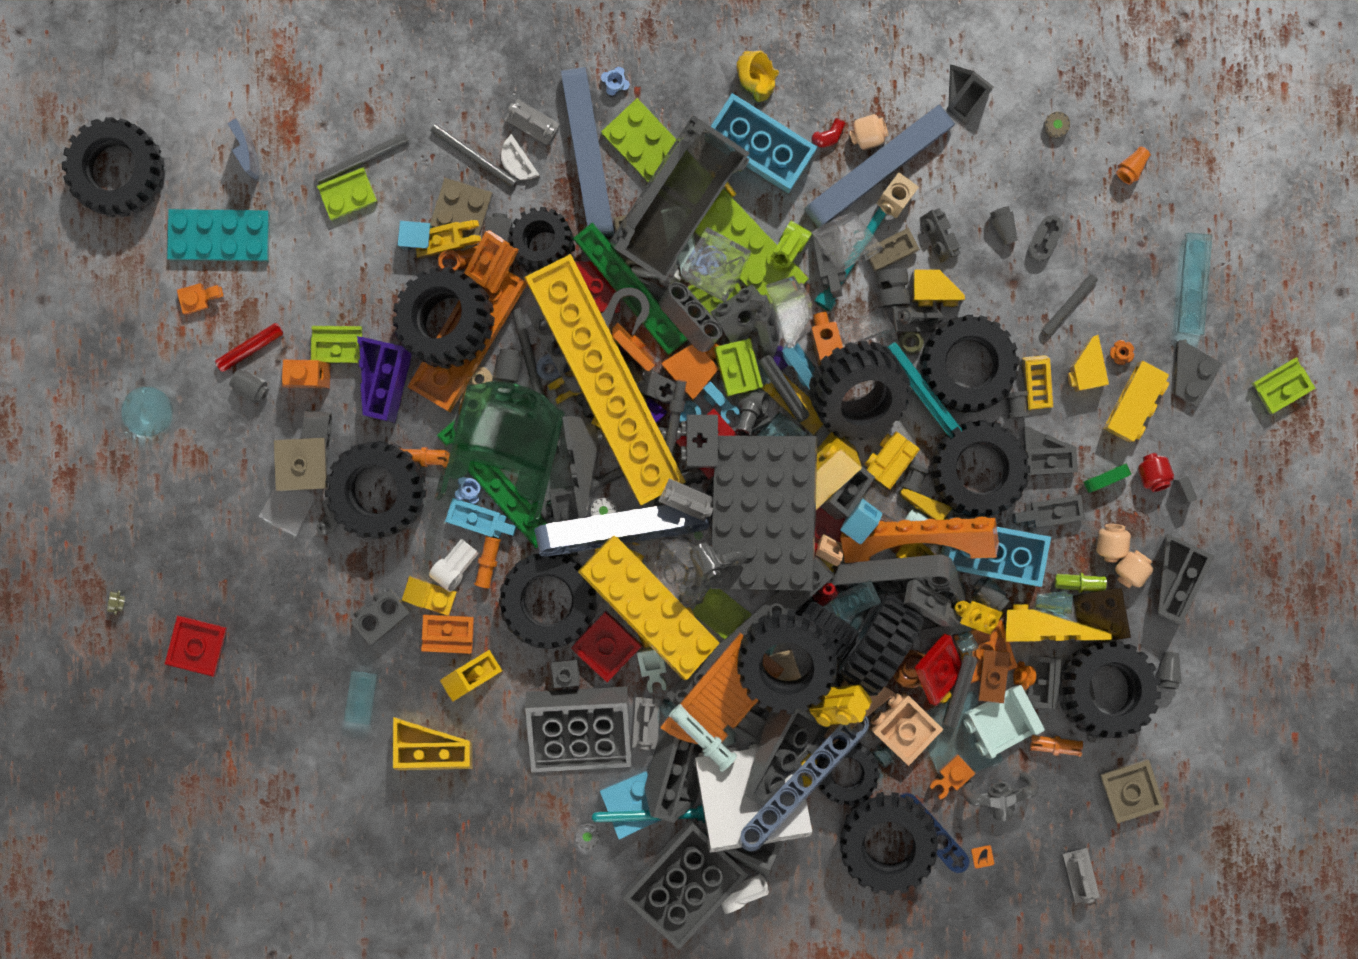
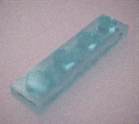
[1177,233,1212,335]

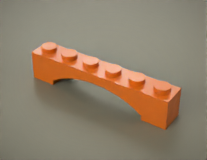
[840,517,999,563]

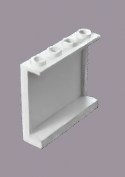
[694,744,812,853]

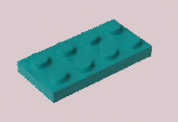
[167,209,270,262]

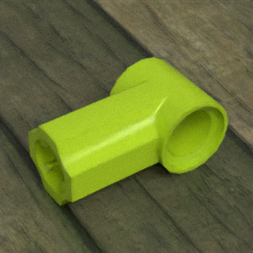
[770,220,812,268]

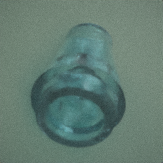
[1036,591,1073,616]

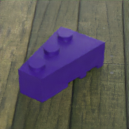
[357,336,412,423]

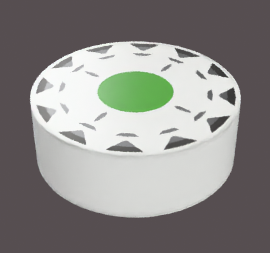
[591,498,616,517]

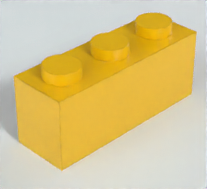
[1103,360,1169,443]

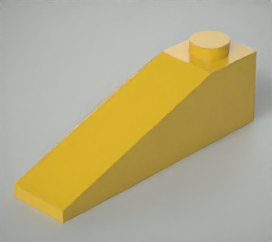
[1006,604,1112,642]

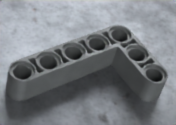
[831,555,966,610]

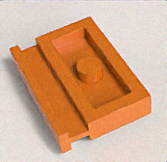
[464,230,519,293]
[421,614,474,654]

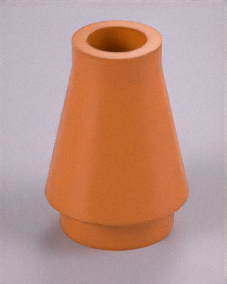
[1116,146,1151,184]

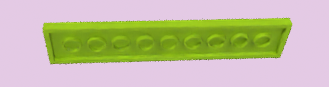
[601,98,809,312]

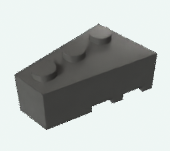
[1157,534,1215,625]

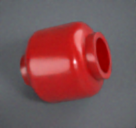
[1137,453,1174,492]

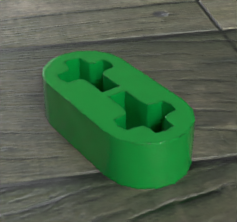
[1083,463,1132,493]

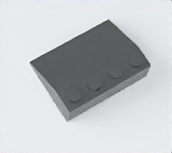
[525,687,632,772]
[622,819,748,950]

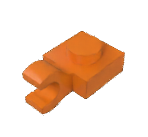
[177,283,224,315]

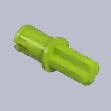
[1054,573,1106,593]

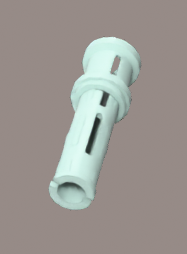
[669,704,737,772]

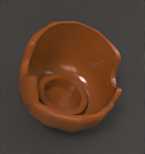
[893,650,925,688]

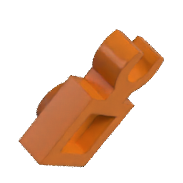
[929,754,975,799]

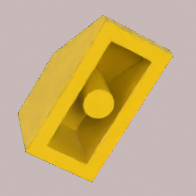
[1068,335,1109,392]
[440,650,502,702]

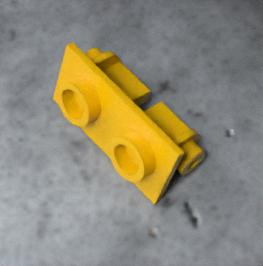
[955,601,1003,635]

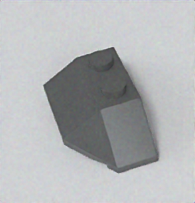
[644,731,703,823]

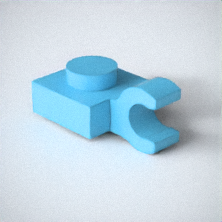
[703,381,740,424]

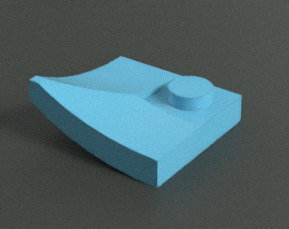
[600,771,661,839]

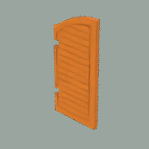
[660,633,785,744]

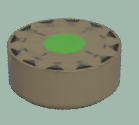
[1044,112,1070,138]

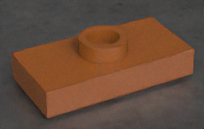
[978,650,1010,704]

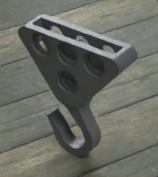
[527,288,650,393]

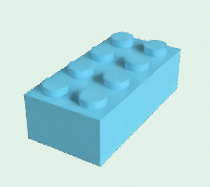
[705,93,817,194]
[941,518,1051,587]

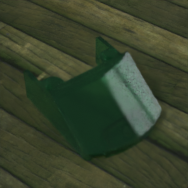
[434,381,565,526]

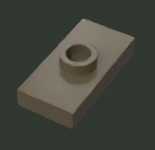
[863,227,920,273]

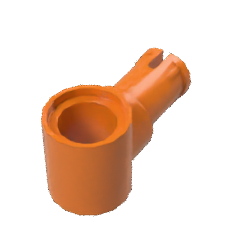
[438,245,478,271]

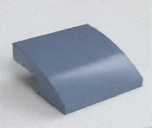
[227,118,259,180]

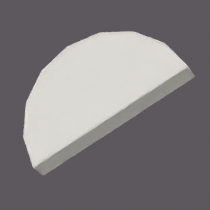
[501,134,540,181]

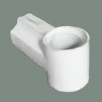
[429,539,479,592]
[721,873,769,914]

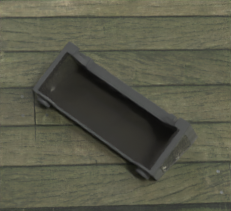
[609,115,749,281]

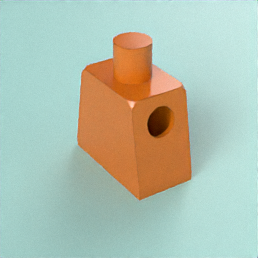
[811,312,843,366]
[661,343,719,401]
[282,359,331,389]

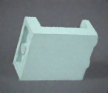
[963,685,1045,759]

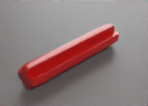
[215,323,283,372]

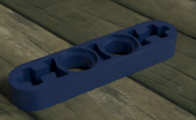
[899,792,970,873]

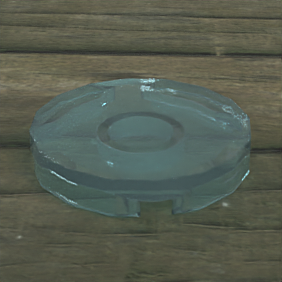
[121,386,173,437]

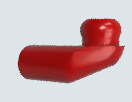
[811,118,846,148]
[812,583,837,607]

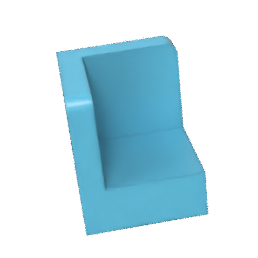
[398,221,433,250]
[840,498,883,544]

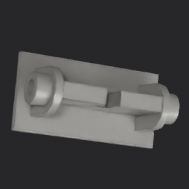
[505,99,560,145]
[659,478,713,521]
[632,697,661,750]
[1063,848,1100,904]

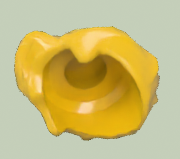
[736,50,779,102]

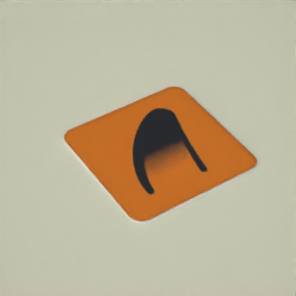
[971,845,994,869]

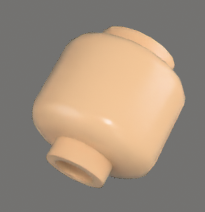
[850,114,889,151]
[1096,524,1131,562]
[1115,550,1153,588]

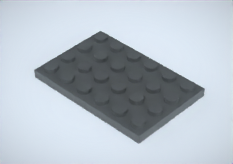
[711,436,818,591]

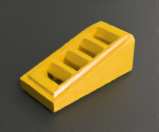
[1022,355,1053,410]
[898,489,952,520]

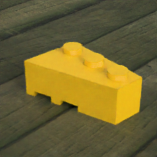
[816,432,862,510]
[393,717,472,770]

